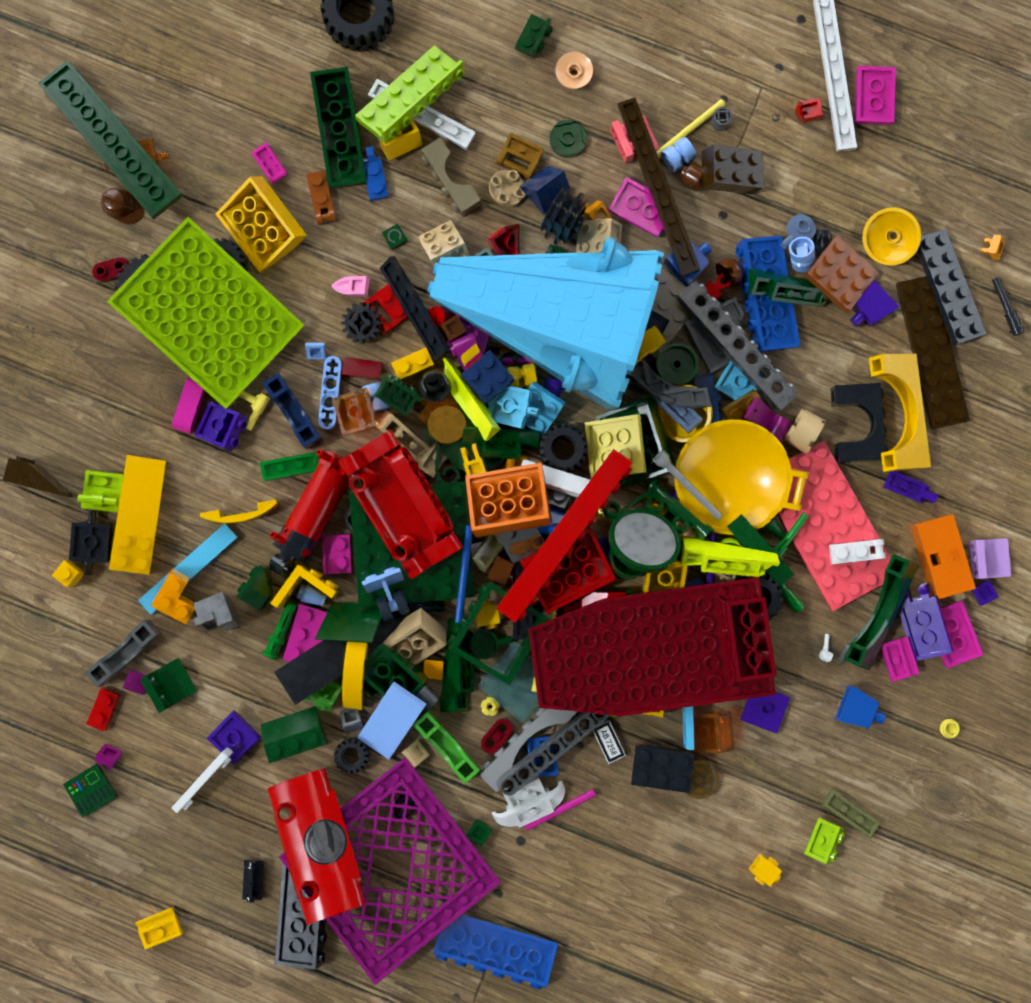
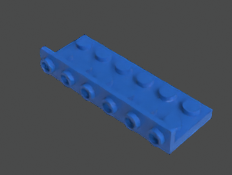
[735,235,800,353]
[433,915,558,990]

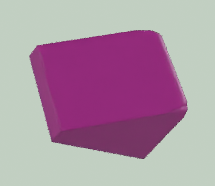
[122,670,146,695]

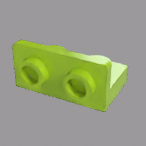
[804,818,845,864]

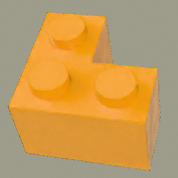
[151,568,196,624]

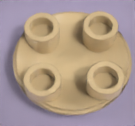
[489,170,525,207]

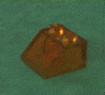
[332,387,378,436]
[689,711,734,753]

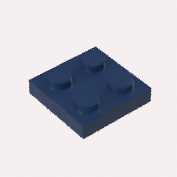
[461,350,515,405]

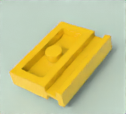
[135,906,183,950]

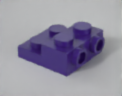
[194,401,247,452]

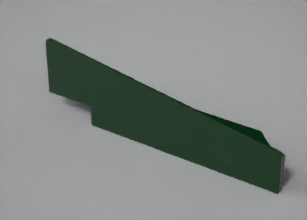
[748,268,829,307]
[440,618,474,712]

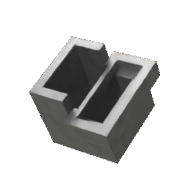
[193,592,240,632]

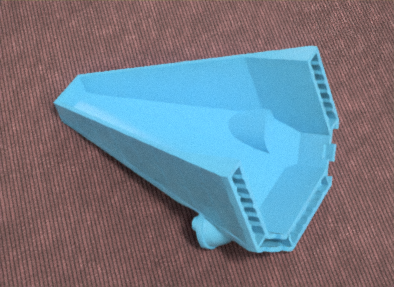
[427,237,664,410]

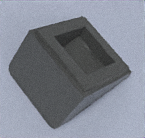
[340,708,364,733]

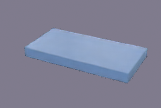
[357,682,426,760]

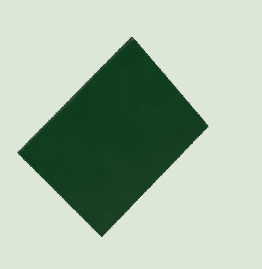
[315,602,382,643]

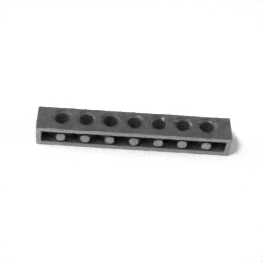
[676,280,798,413]

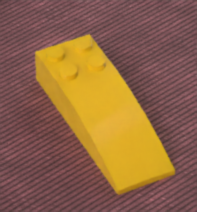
[109,455,166,575]

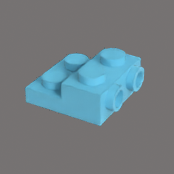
[525,381,566,436]

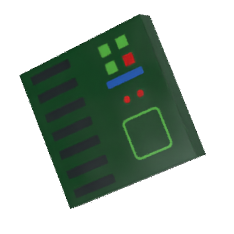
[63,763,117,818]

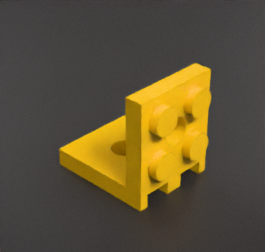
[270,565,341,608]

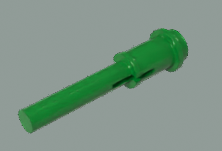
[773,512,809,558]
[765,571,805,613]

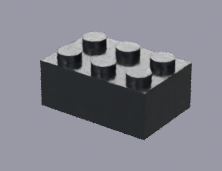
[631,744,694,793]

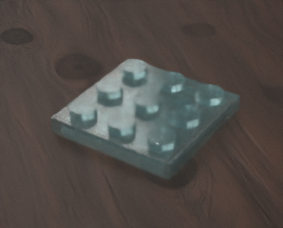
[478,641,538,723]

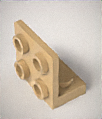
[576,218,622,253]
[418,220,470,268]

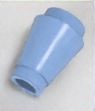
[297,584,327,606]

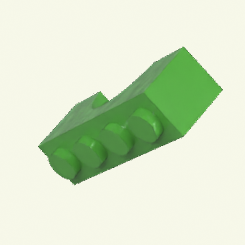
[413,710,480,784]

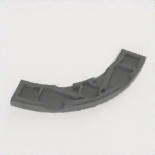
[630,358,711,408]

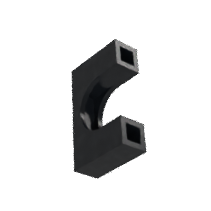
[830,383,888,463]

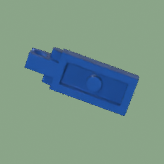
[363,146,389,202]

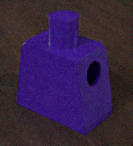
[850,280,899,327]

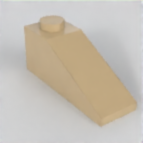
[374,411,430,463]

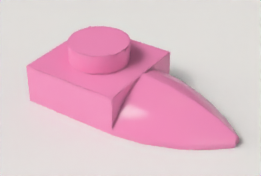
[332,276,370,297]

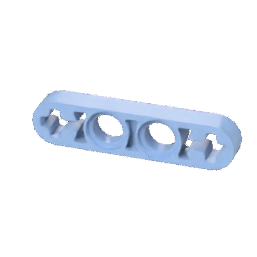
[318,356,342,430]

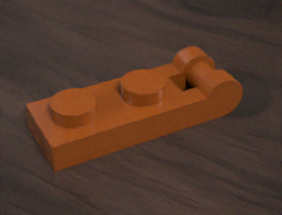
[306,170,337,225]

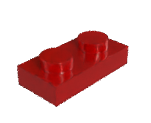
[86,688,121,731]

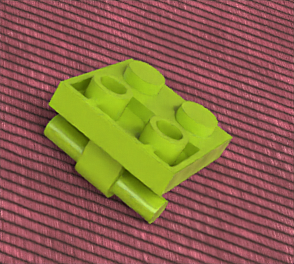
[77,470,123,513]

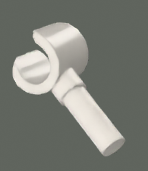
[819,634,833,662]

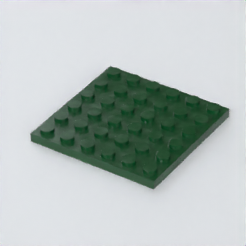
[349,481,475,607]

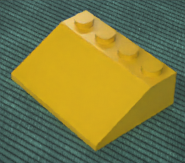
[216,176,307,273]

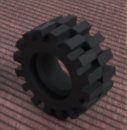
[334,738,370,775]

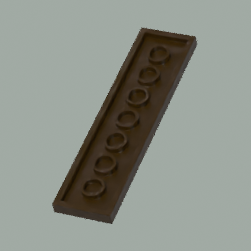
[895,276,970,430]

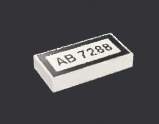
[593,720,626,764]

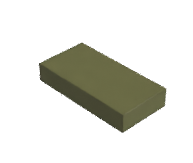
[470,534,503,572]

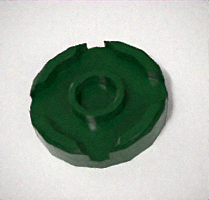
[549,120,587,158]

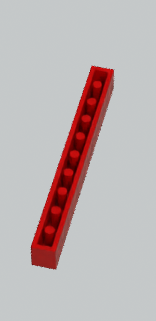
[496,449,633,623]

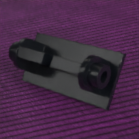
[242,860,264,903]

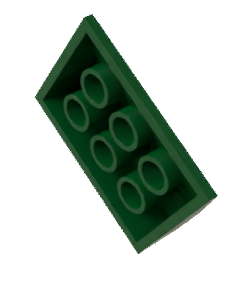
[595,398,676,489]

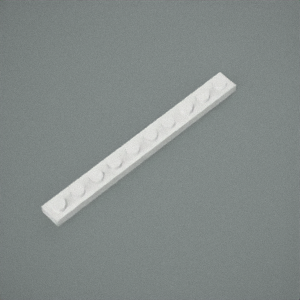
[813,0,857,152]

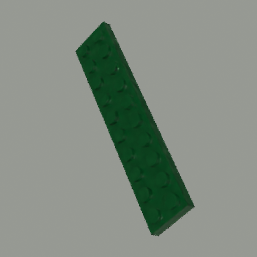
[38,60,183,220]

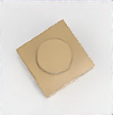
[402,740,429,768]

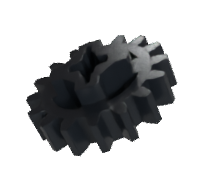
[341,302,383,344]

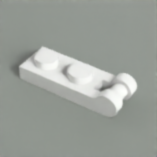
[829,539,886,565]

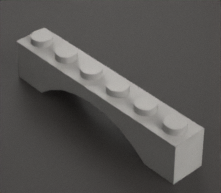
[480,708,577,792]

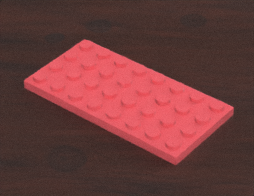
[777,441,891,611]

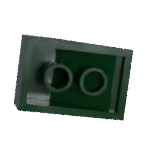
[364,643,428,697]

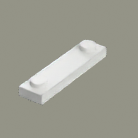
[521,459,590,497]
[172,747,233,813]

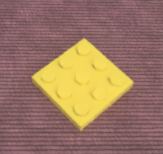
[585,414,646,478]

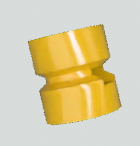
[507,363,537,389]

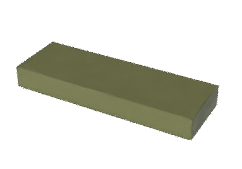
[821,788,881,839]

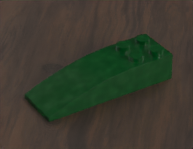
[310,67,366,188]

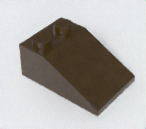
[2,456,73,498]

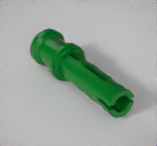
[261,601,298,660]

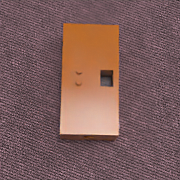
[910,514,976,599]

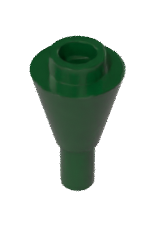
[763,515,792,545]

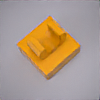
[981,235,1005,260]

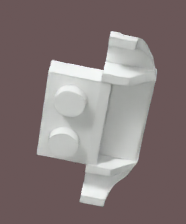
[492,775,566,828]

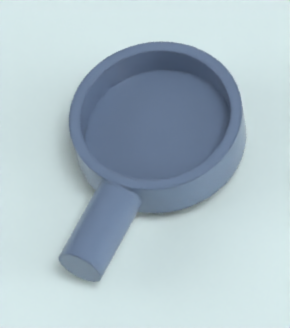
[780,214,816,249]

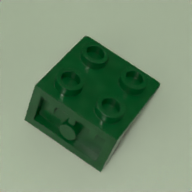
[140,658,197,713]

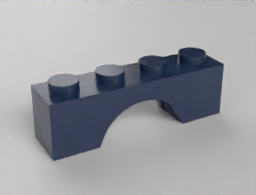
[262,373,323,450]

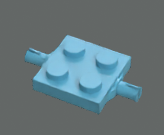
[482,386,540,429]

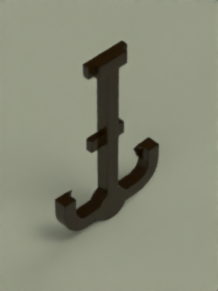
[485,346,518,363]

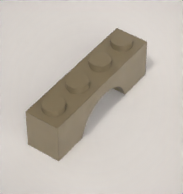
[421,137,481,217]

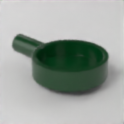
[469,630,513,659]

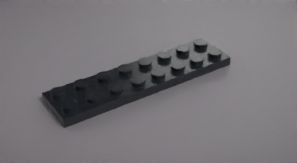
[274,603,413,705]

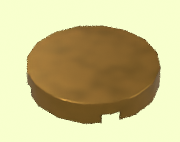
[428,406,466,444]

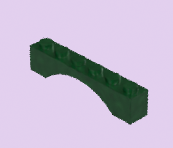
[844,553,919,670]

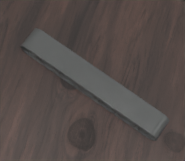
[497,712,609,796]

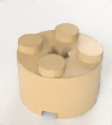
[784,409,826,454]

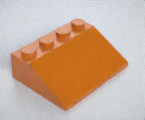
[465,462,553,538]

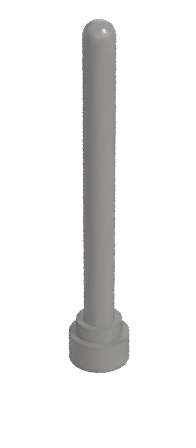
[653,450,722,520]

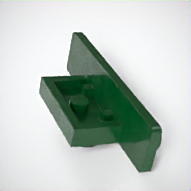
[462,427,540,459]

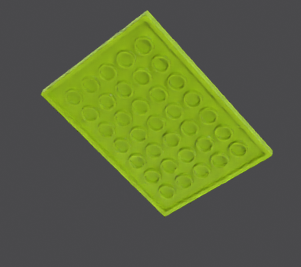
[107,217,304,409]

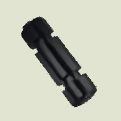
[408,601,445,612]

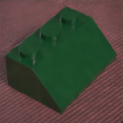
[261,706,328,764]

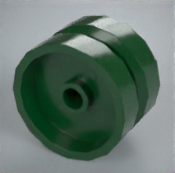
[654,343,699,386]

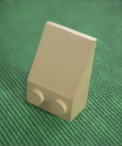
[383,608,447,665]

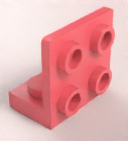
[610,115,659,164]

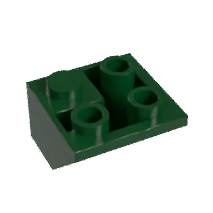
[236,565,274,610]

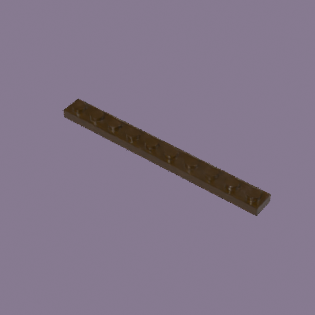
[617,97,700,277]

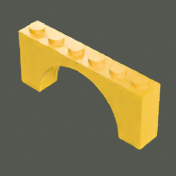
[869,354,931,472]

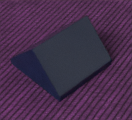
[520,165,570,215]

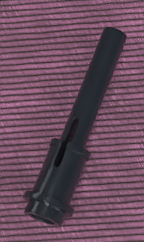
[992,277,1025,336]

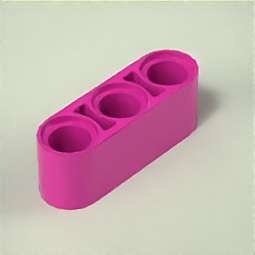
[172,376,207,434]

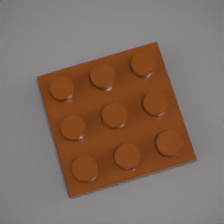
[804,235,879,313]

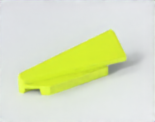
[443,357,501,441]
[681,537,780,577]

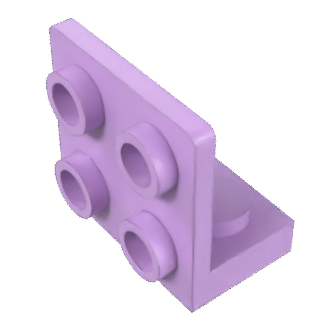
[968,538,1011,579]

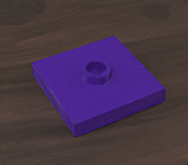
[740,692,790,734]
[207,710,261,765]

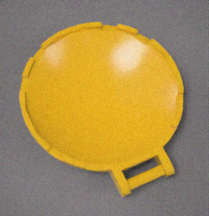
[674,419,809,535]

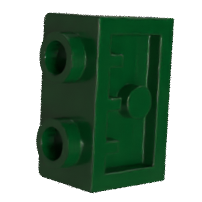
[515,14,553,59]

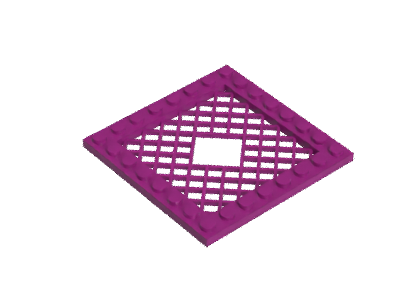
[279,757,501,985]

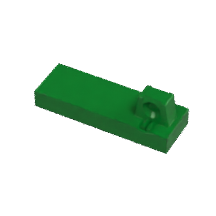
[259,452,319,482]

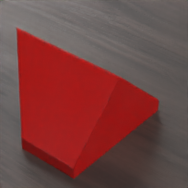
[488,224,519,256]

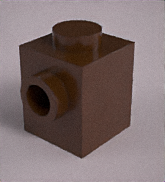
[486,557,515,587]

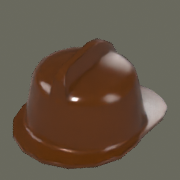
[101,188,144,224]

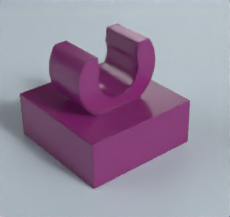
[95,744,123,770]

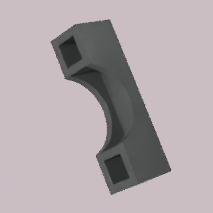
[85,620,162,687]

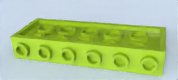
[355,45,464,144]

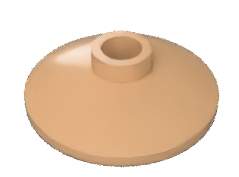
[555,52,593,89]

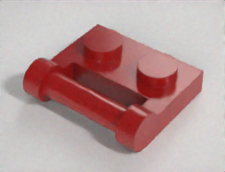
[364,284,408,335]

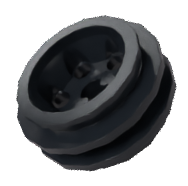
[540,187,588,245]

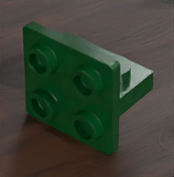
[374,374,423,417]

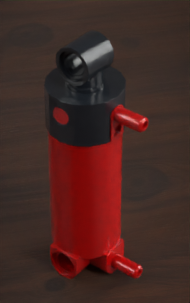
[269,449,350,579]

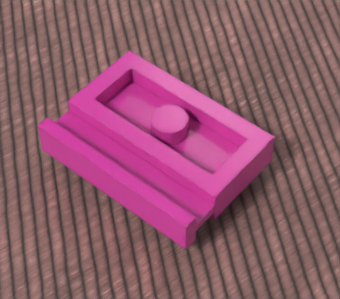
[322,534,352,574]
[880,636,920,682]

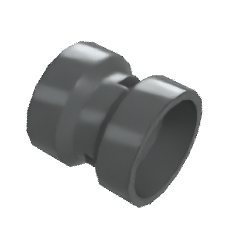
[711,107,732,131]

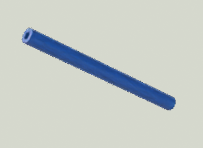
[455,525,473,623]

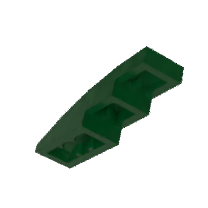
[727,514,795,587]

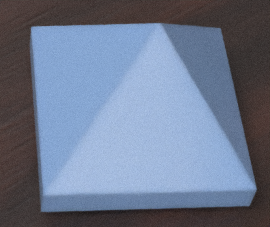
[305,343,326,359]

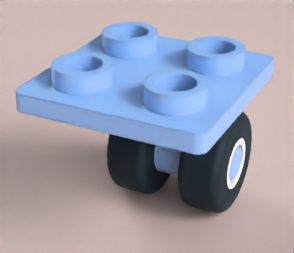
[362,567,409,621]

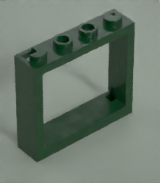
[447,581,549,686]

